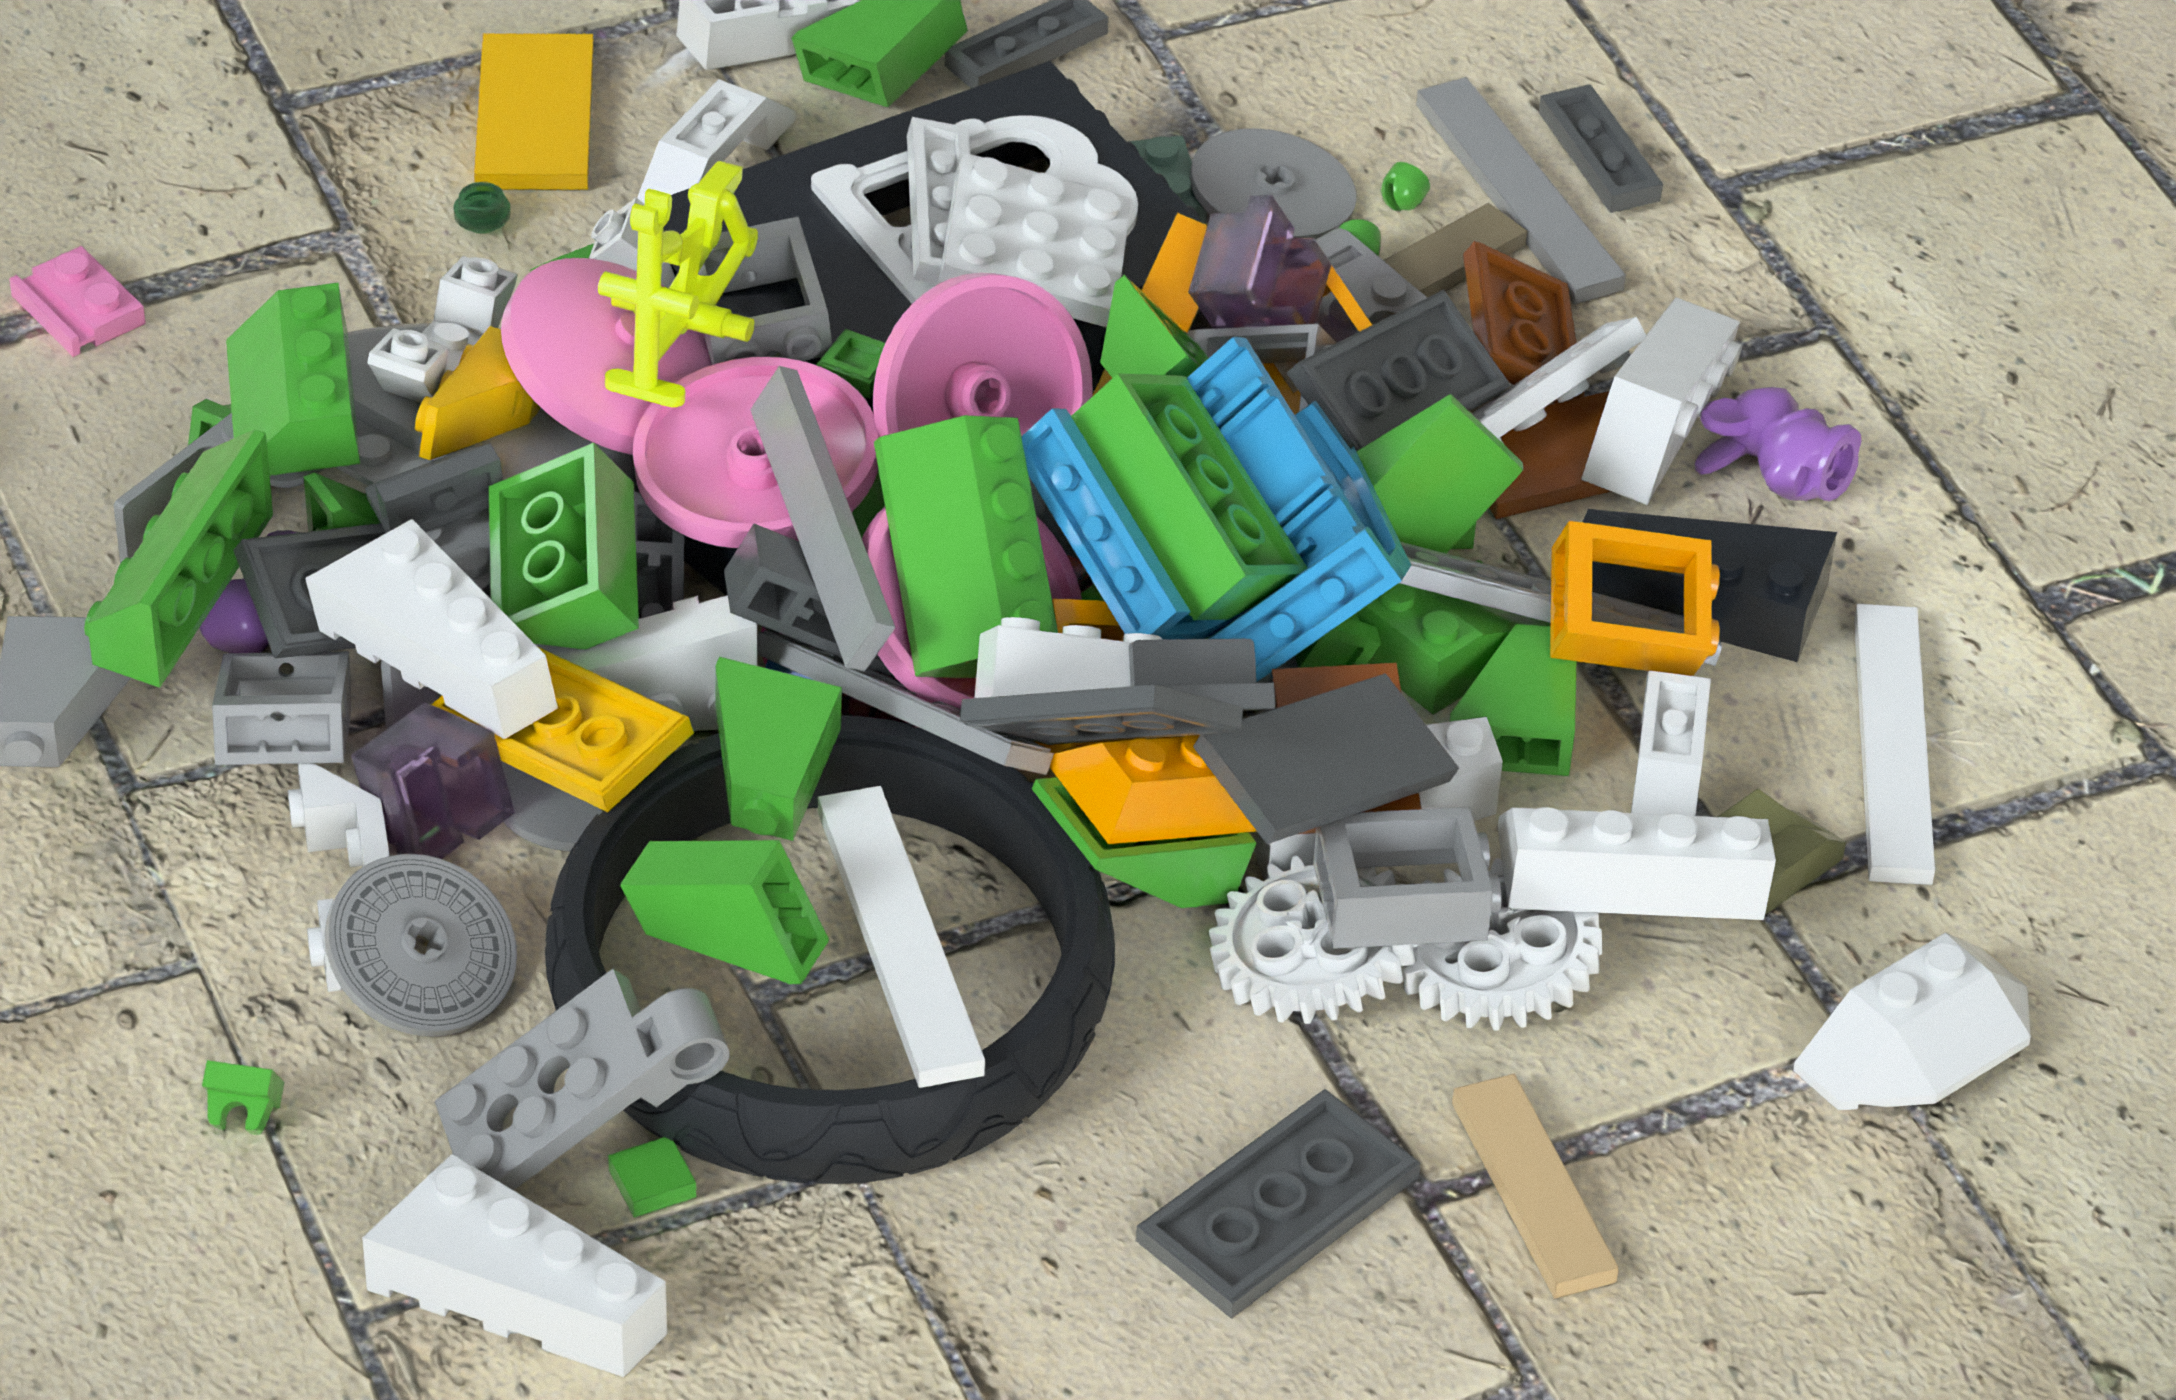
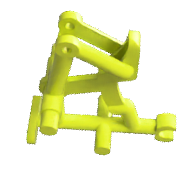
[598,161,758,407]

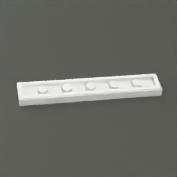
[1854,604,1935,885]
[818,786,985,1088]

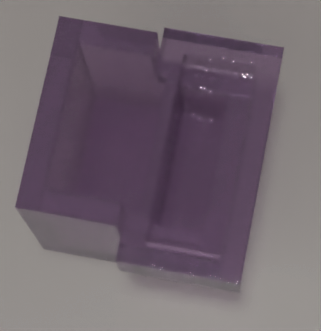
[1188,195,1332,329]
[351,702,515,859]

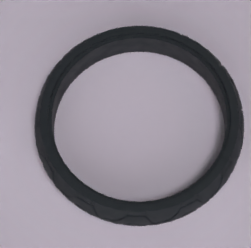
[545,715,1115,1184]

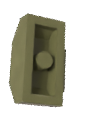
[1717,788,1846,915]

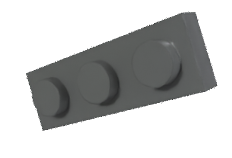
[945,0,1109,88]
[1539,84,1663,213]

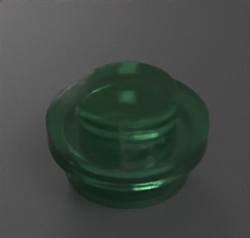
[453,182,511,234]

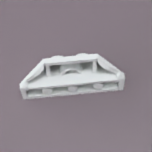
[1793,933,2031,1110]

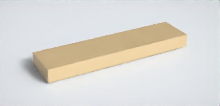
[1452,1073,1619,1299]

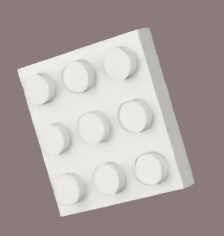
[939,152,1131,327]

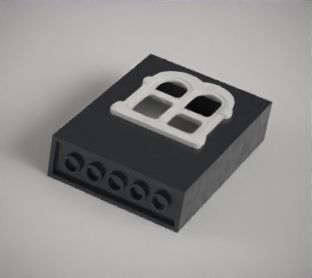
[663,61,1234,415]

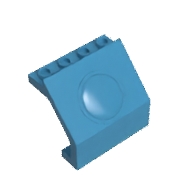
[1021,337,1365,640]
[1207,400,1412,682]

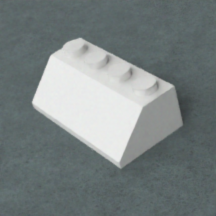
[1497,807,1776,920]

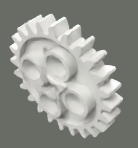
[1209,856,1420,1024]
[1401,858,1602,1030]

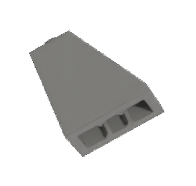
[0,616,131,767]

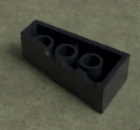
[1582,509,1837,662]

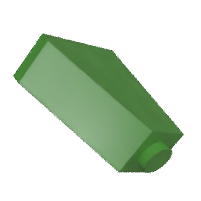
[791,0,968,108]
[1449,624,1577,776]
[715,657,842,841]
[620,840,829,984]

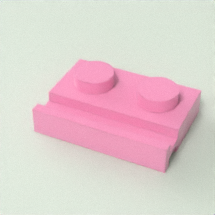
[9,246,146,357]

